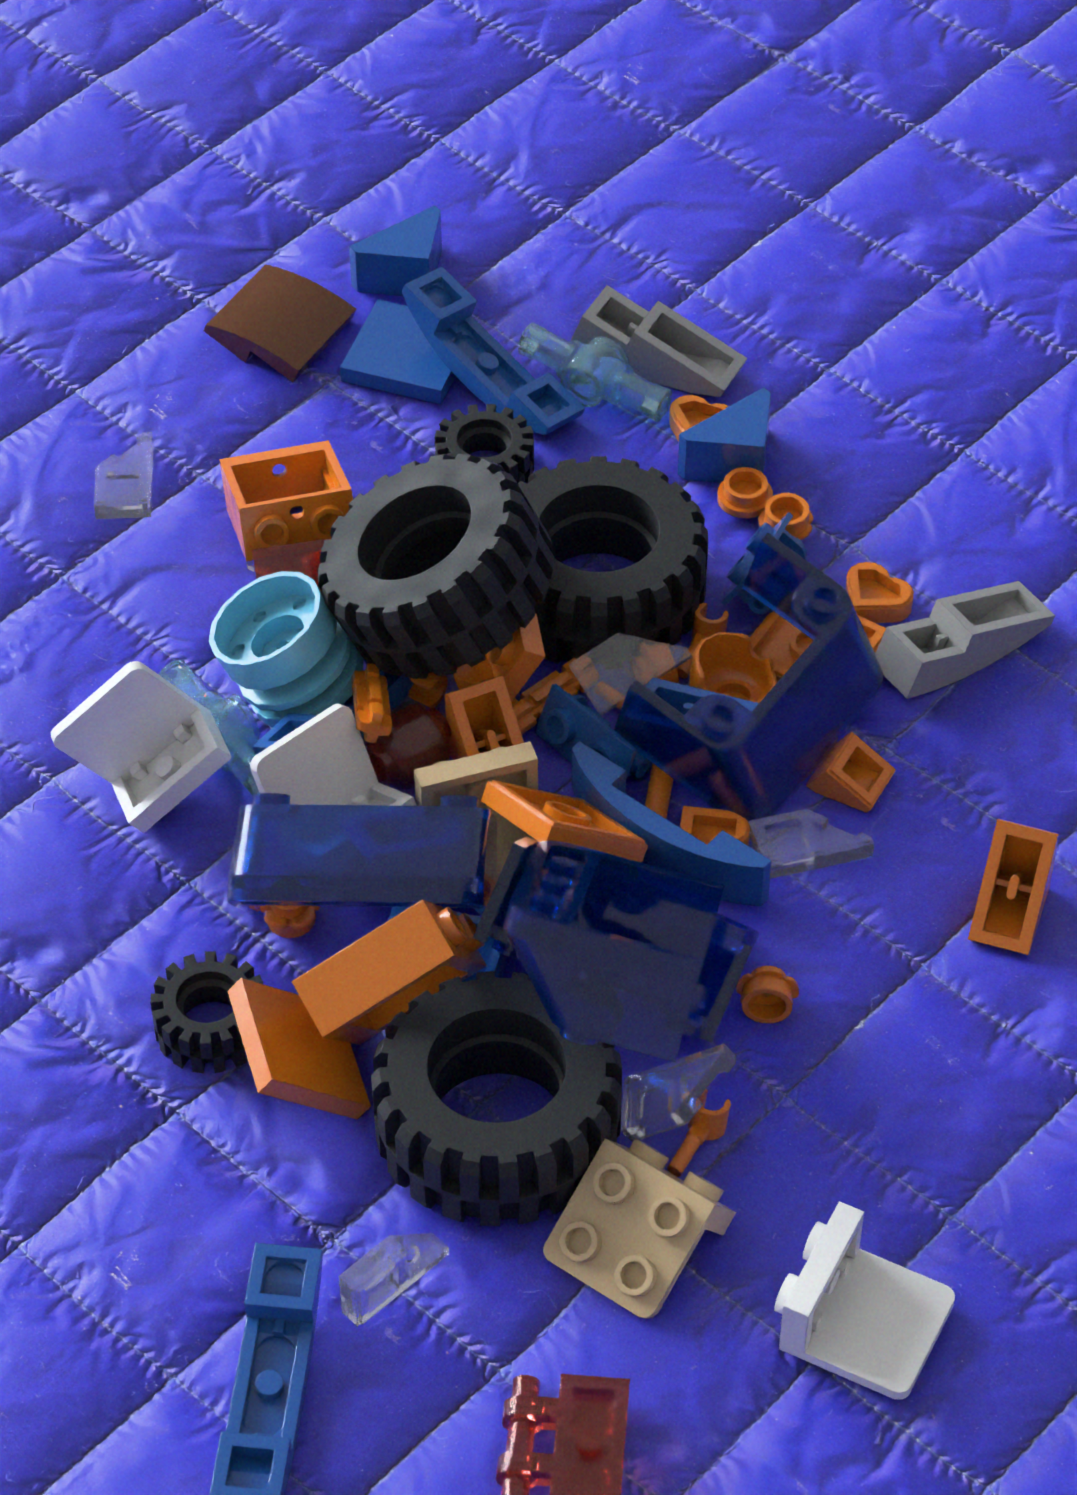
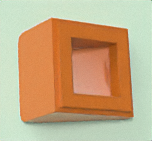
[806,732,896,813]

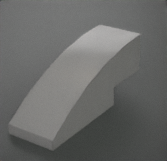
[570,285,748,397]
[872,581,1055,699]

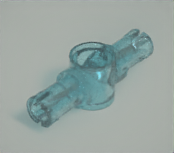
[518,322,672,422]
[159,660,263,803]

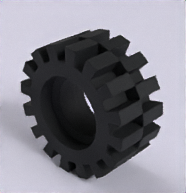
[435,404,534,484]
[150,951,263,1073]

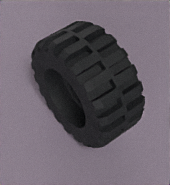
[318,454,554,679]
[518,456,708,670]
[371,971,622,1226]

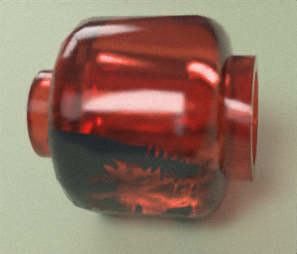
[364,701,451,790]

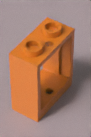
[219,440,353,561]
[291,899,487,1045]

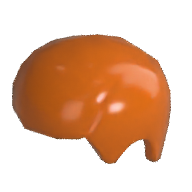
[689,632,779,715]

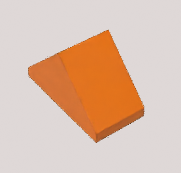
[445,675,539,789]
[968,819,1059,955]

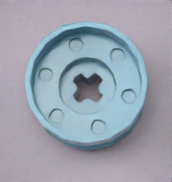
[209,571,364,728]

